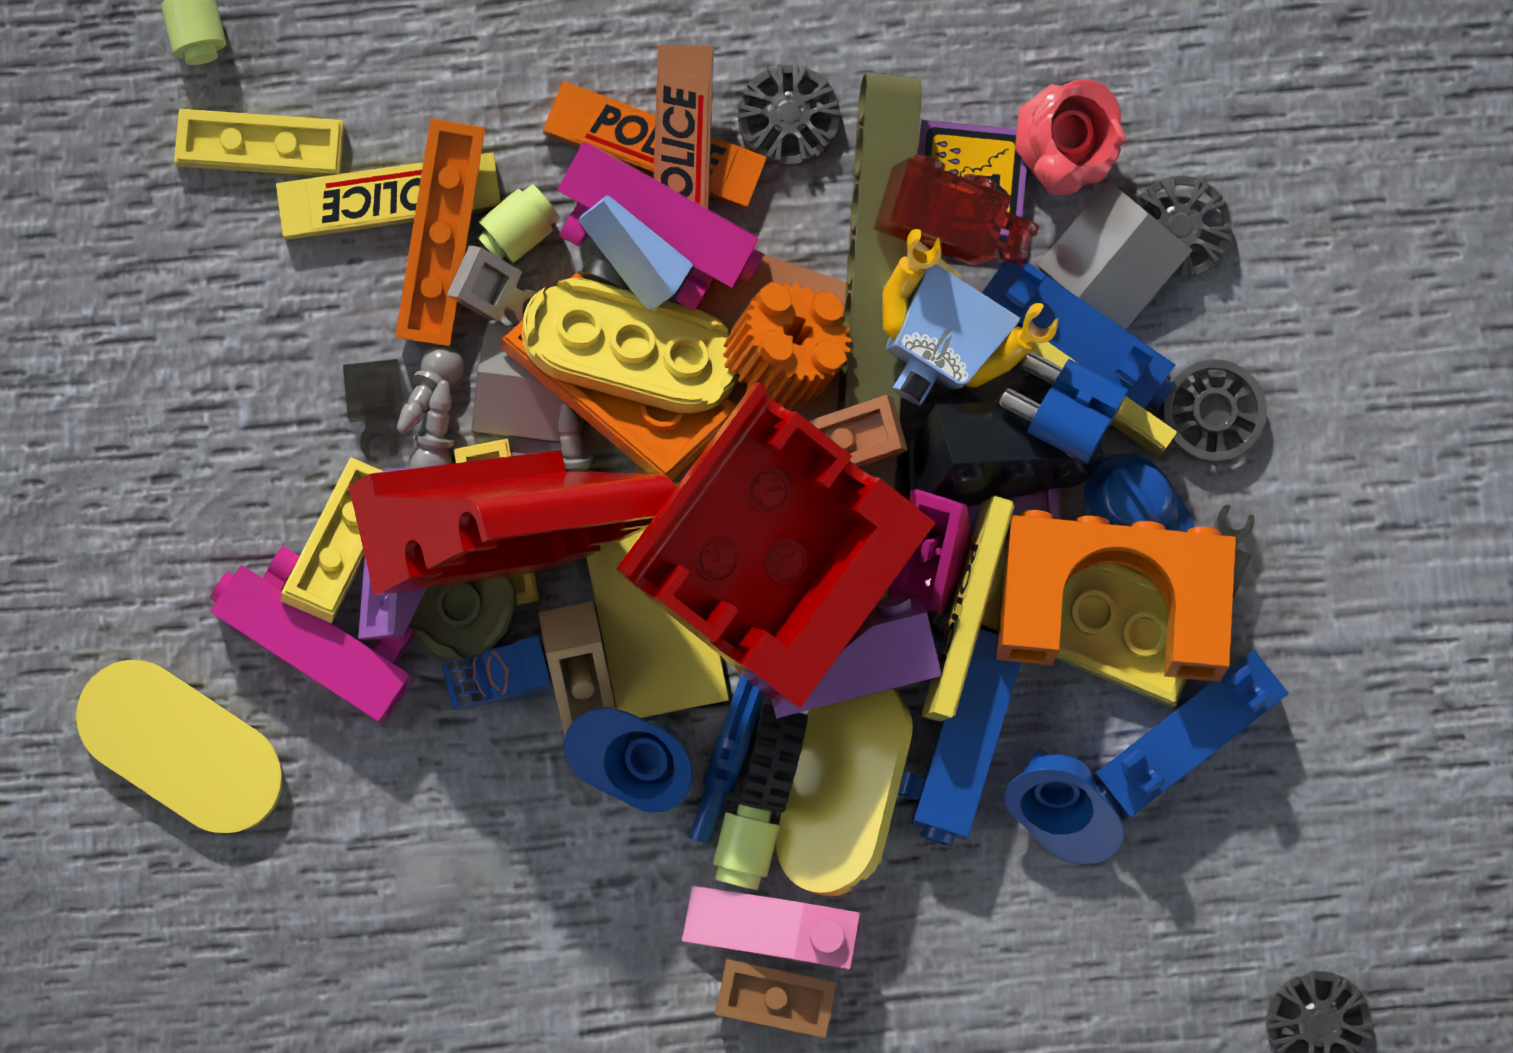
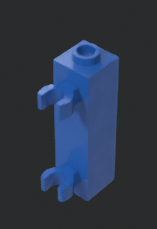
[982,251,1176,412]
[897,629,1021,846]
[1093,650,1289,821]

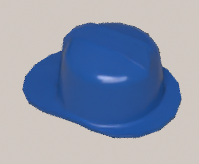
[1084,455,1195,532]
[563,707,693,813]
[1004,749,1124,864]

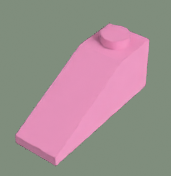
[682,886,860,971]

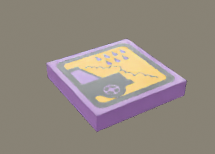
[912,120,1027,241]

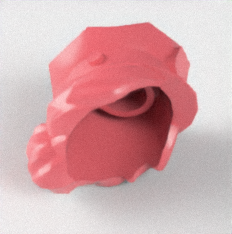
[1015,79,1126,196]

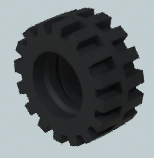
[740,704,808,812]

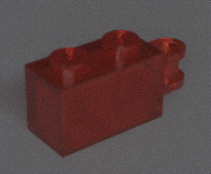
[874,155,1039,267]

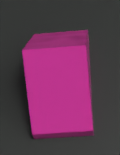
[888,489,972,613]

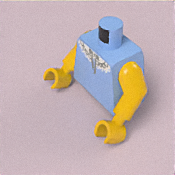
[882,229,1059,406]

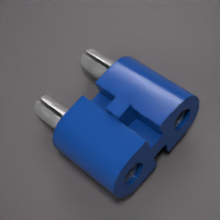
[999,352,1129,464]

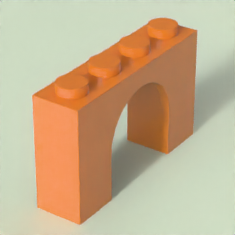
[996,510,1236,682]

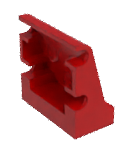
[616,382,936,708]
[348,450,676,596]

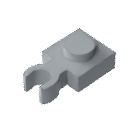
[447,245,537,325]

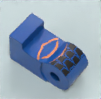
[442,635,554,710]

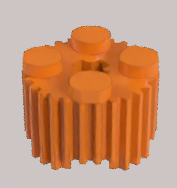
[723,282,851,411]

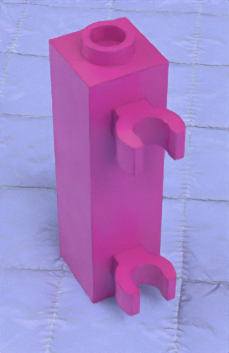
[557,141,765,311]
[210,546,415,726]

